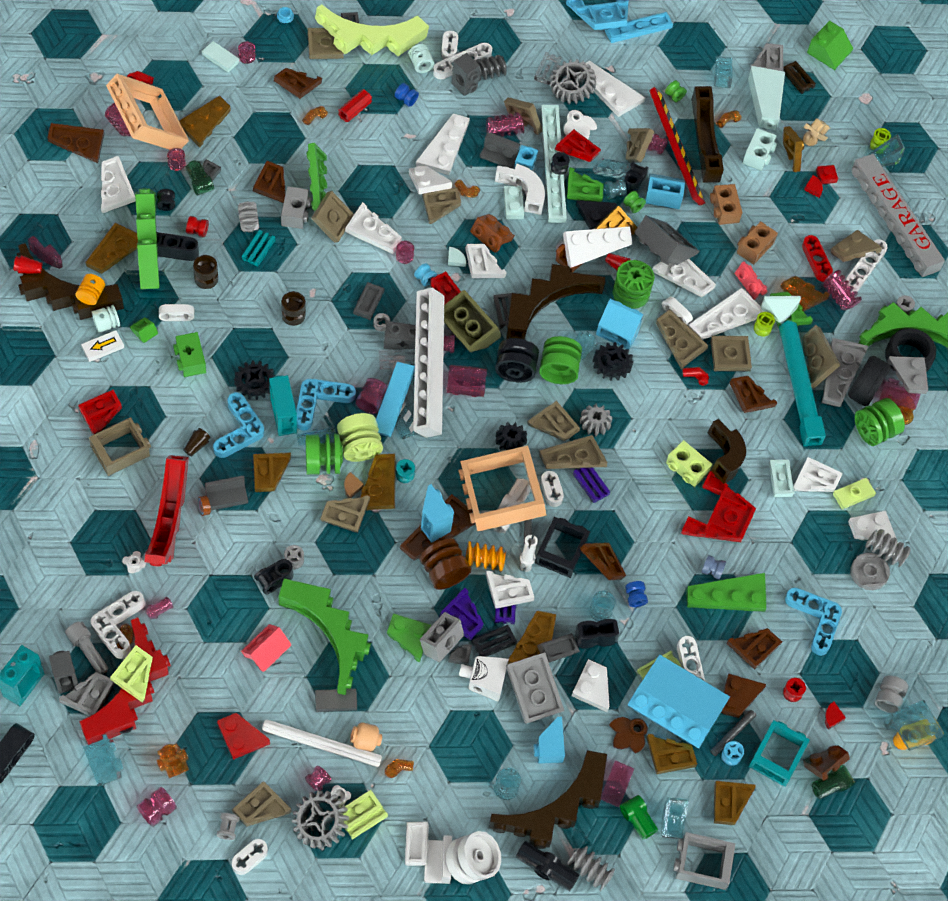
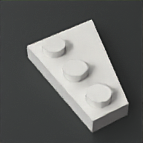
[652,259,716,298]

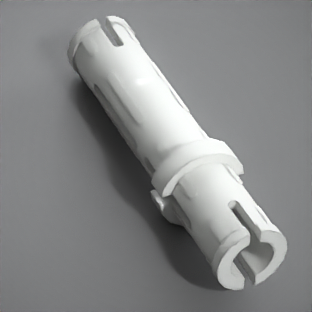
[519,535,538,572]

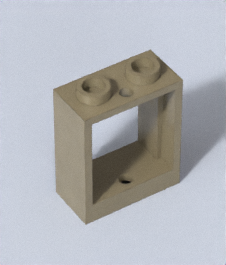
[89,417,151,476]

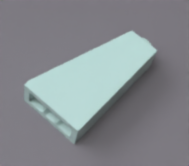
[748,66,785,130]

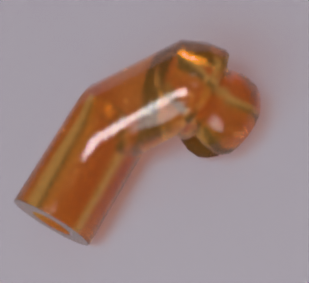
[302,106,328,125]
[716,110,742,128]
[454,179,480,198]
[116,624,134,650]
[385,759,414,778]

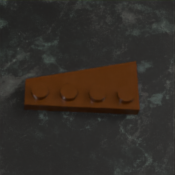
[400,494,475,561]

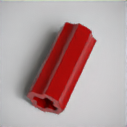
[338,89,372,122]

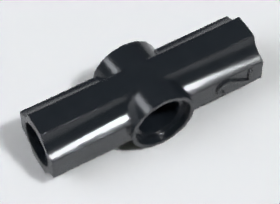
[515,841,580,892]

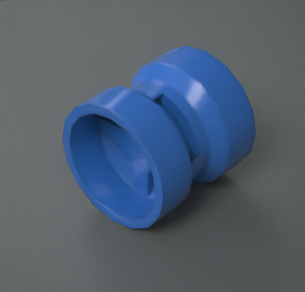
[395,83,419,107]
[625,581,648,607]

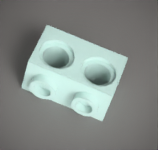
[742,128,777,171]

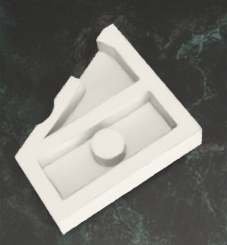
[465,244,507,278]
[793,457,843,492]
[848,511,898,543]

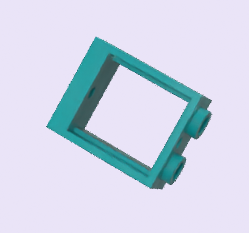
[269,375,297,437]
[0,645,45,707]
[749,720,810,787]

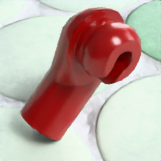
[127,71,154,85]

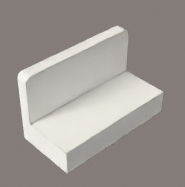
[424,835,452,884]

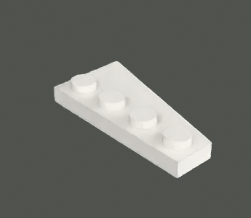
[416,114,470,175]

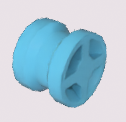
[414,263,437,287]
[721,741,744,766]

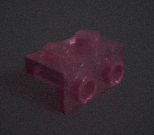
[447,365,487,397]
[880,377,921,410]

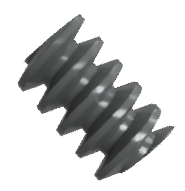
[476,55,507,81]

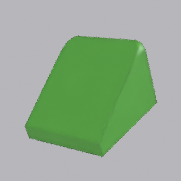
[130,318,158,343]

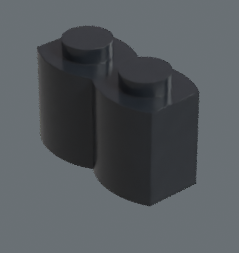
[575,619,619,649]

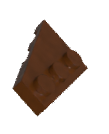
[48,123,105,163]

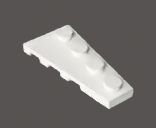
[585,61,645,117]
[563,227,632,268]
[688,288,764,340]

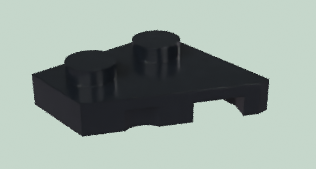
[576,200,617,230]

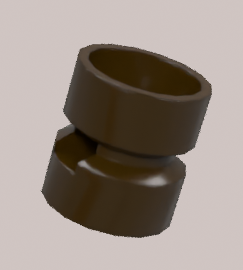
[193,255,218,289]
[281,291,306,326]

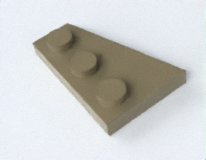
[656,309,708,369]
[803,325,840,389]
[539,435,607,469]

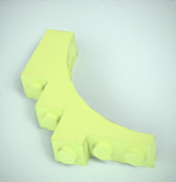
[315,4,429,56]

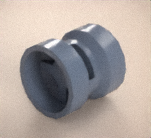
[701,555,726,580]

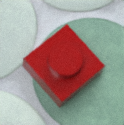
[816,165,838,184]

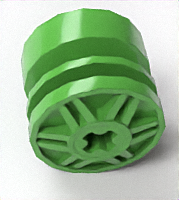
[612,260,655,309]
[539,336,582,385]
[855,398,905,446]
[306,433,343,475]

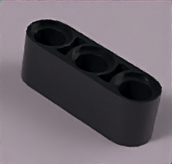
[157,232,199,261]
[0,723,35,783]

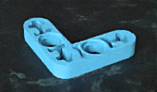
[296,379,356,431]
[213,393,264,458]
[785,588,842,656]

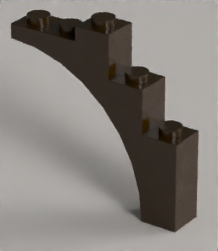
[16,243,124,320]
[506,264,605,340]
[489,750,607,849]

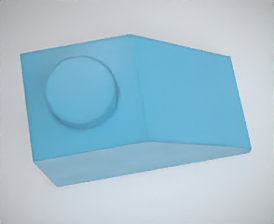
[534,717,565,764]

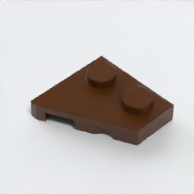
[726,628,782,670]
[803,745,850,781]

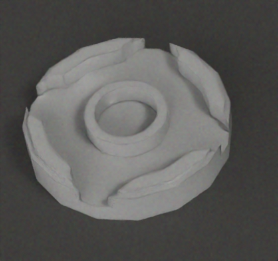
[850,553,890,591]

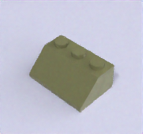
[444,290,501,352]

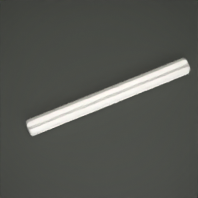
[262,720,382,767]

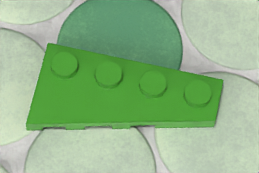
[306,142,327,211]
[686,573,767,612]

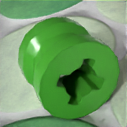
[665,80,687,102]
[623,191,646,213]

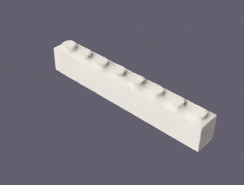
[413,288,444,438]

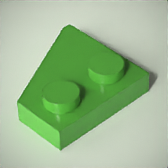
[567,167,604,202]

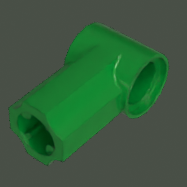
[619,795,658,840]

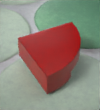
[804,175,823,198]
[825,701,846,730]

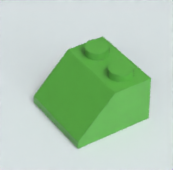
[807,20,853,70]

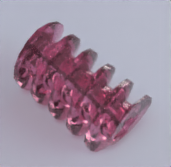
[105,103,131,136]
[486,112,524,137]
[823,270,862,310]

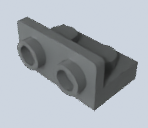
[480,132,520,168]

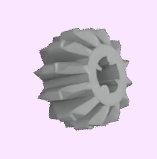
[238,201,259,232]
[580,404,612,436]

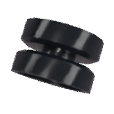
[495,338,539,383]

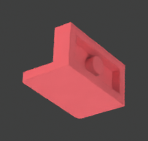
[241,624,291,672]

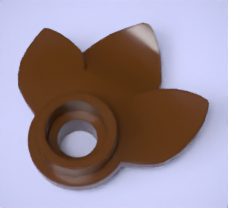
[609,717,648,753]

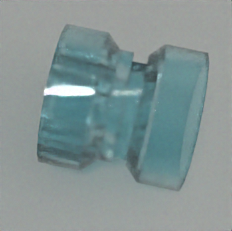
[604,179,627,199]

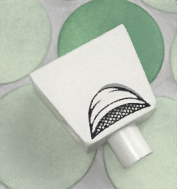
[459,656,509,702]

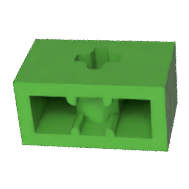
[173,332,206,377]

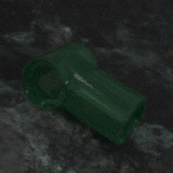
[185,160,214,196]
[811,764,856,800]

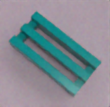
[242,230,275,267]

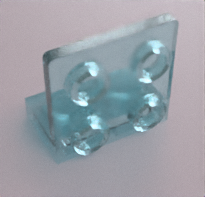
[883,700,944,751]

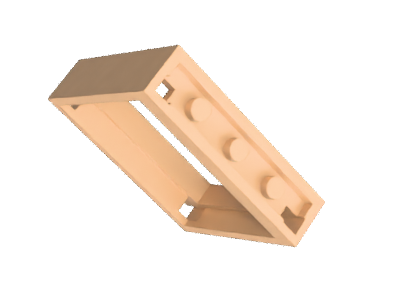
[106,74,189,152]
[458,445,546,532]

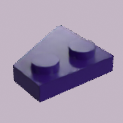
[440,588,484,640]

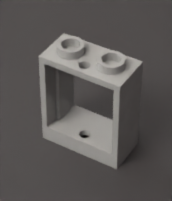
[673,832,736,890]

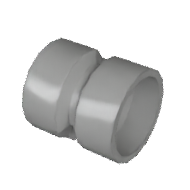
[875,676,909,714]

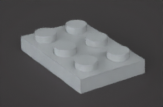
[506,652,564,724]

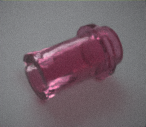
[146,597,173,619]

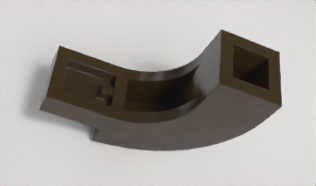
[707,418,746,484]

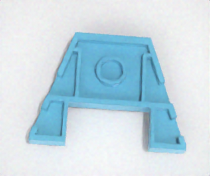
[566,0,629,30]

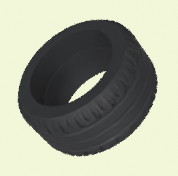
[885,328,936,372]
[848,356,891,406]

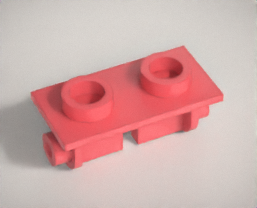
[734,261,768,300]

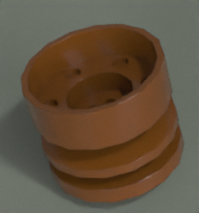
[419,538,472,590]

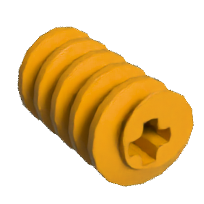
[465,541,507,572]

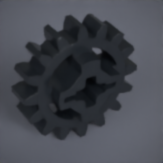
[593,342,634,381]
[234,360,275,400]

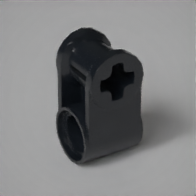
[622,161,649,195]
[254,559,294,594]

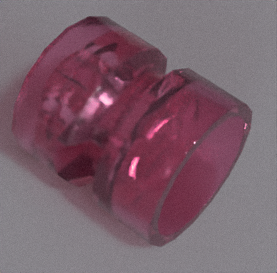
[356,378,388,414]
[136,787,177,827]

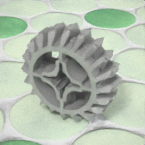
[550,59,597,105]
[292,790,350,849]

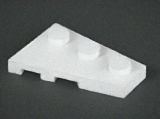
[101,156,136,213]
[345,202,402,254]

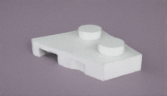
[409,166,452,194]
[486,571,535,609]
[572,659,609,712]

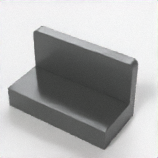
[205,476,248,511]

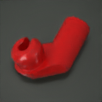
[683,367,709,386]

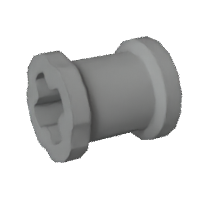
[216,813,240,840]

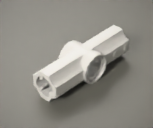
[493,479,531,533]

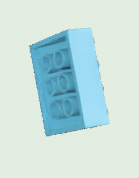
[628,654,730,750]

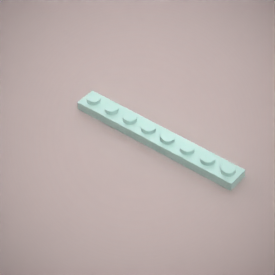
[541,105,567,223]

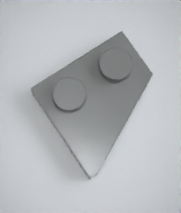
[750,43,783,71]
[887,356,928,394]
[59,672,115,716]

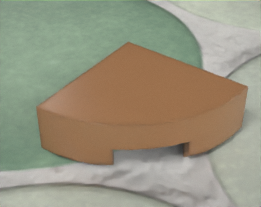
[344,472,364,498]

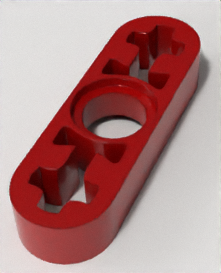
[802,235,833,282]

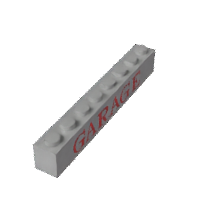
[851,154,945,277]

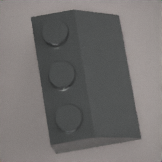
[635,215,699,265]

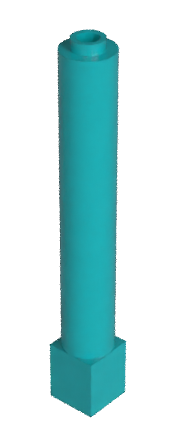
[779,320,826,446]

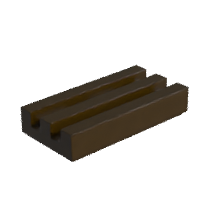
[783,61,816,94]

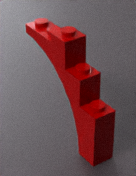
[144,455,189,566]
[79,617,171,747]

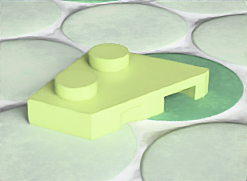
[110,645,153,703]

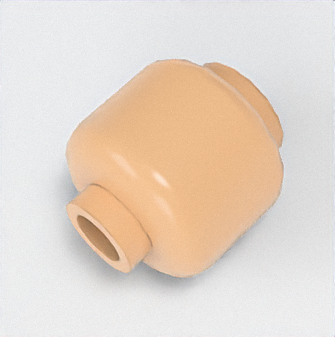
[350,722,382,752]

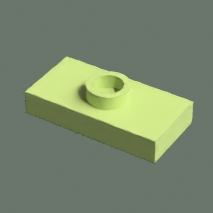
[833,478,876,510]

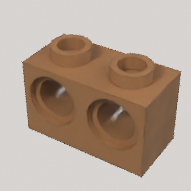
[710,184,742,225]
[737,221,778,265]

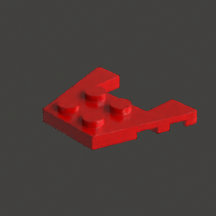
[681,471,756,543]

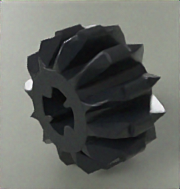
[495,422,527,451]

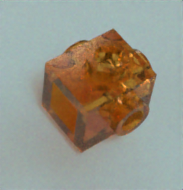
[156,743,189,779]

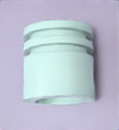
[408,44,434,73]
[91,305,120,333]

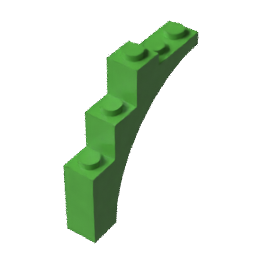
[135,188,160,289]
[858,302,948,348]
[279,579,371,695]

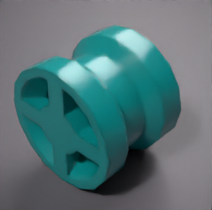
[396,459,415,483]

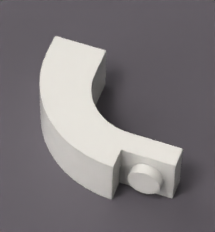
[495,164,545,215]

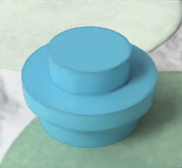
[277,7,294,23]

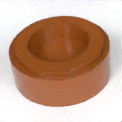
[198,495,211,516]

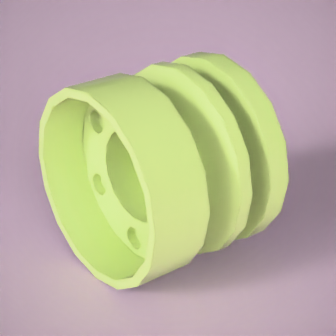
[337,413,383,462]

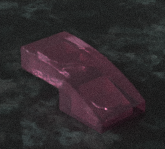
[28,236,63,269]
[601,761,635,807]

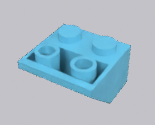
[645,173,685,209]
[596,299,643,349]
[421,484,454,543]

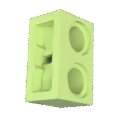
[666,440,712,487]

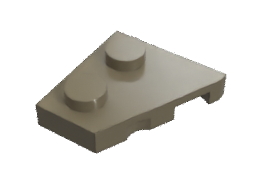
[626,128,655,163]
[422,188,461,224]
[831,230,882,262]
[528,400,580,441]
[320,496,370,533]

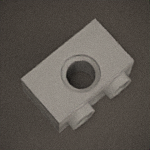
[281,186,312,229]
[420,612,464,663]

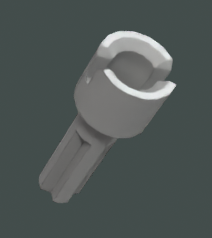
[65,621,108,674]

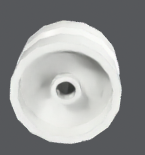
[446,831,501,884]

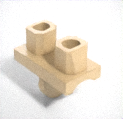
[803,118,831,146]

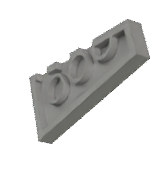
[822,338,869,407]

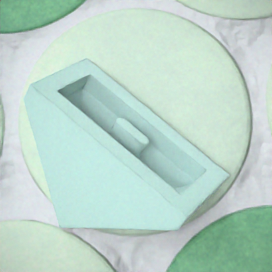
[761,296,801,324]

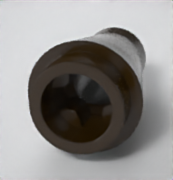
[183,428,211,457]

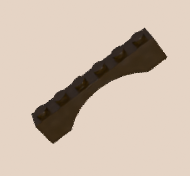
[691,86,724,183]

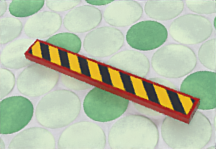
[649,87,705,206]

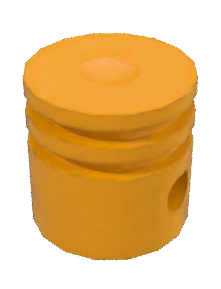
[75,274,105,305]

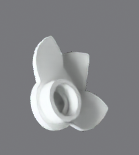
[564,110,597,139]

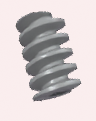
[865,529,910,567]
[567,846,615,892]

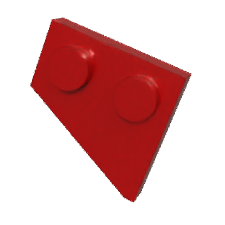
[555,129,601,162]
[78,390,122,435]

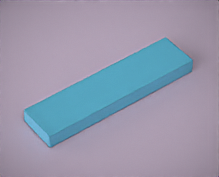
[605,12,673,43]
[376,362,415,437]

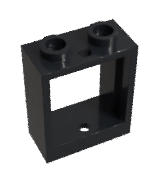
[535,517,590,578]

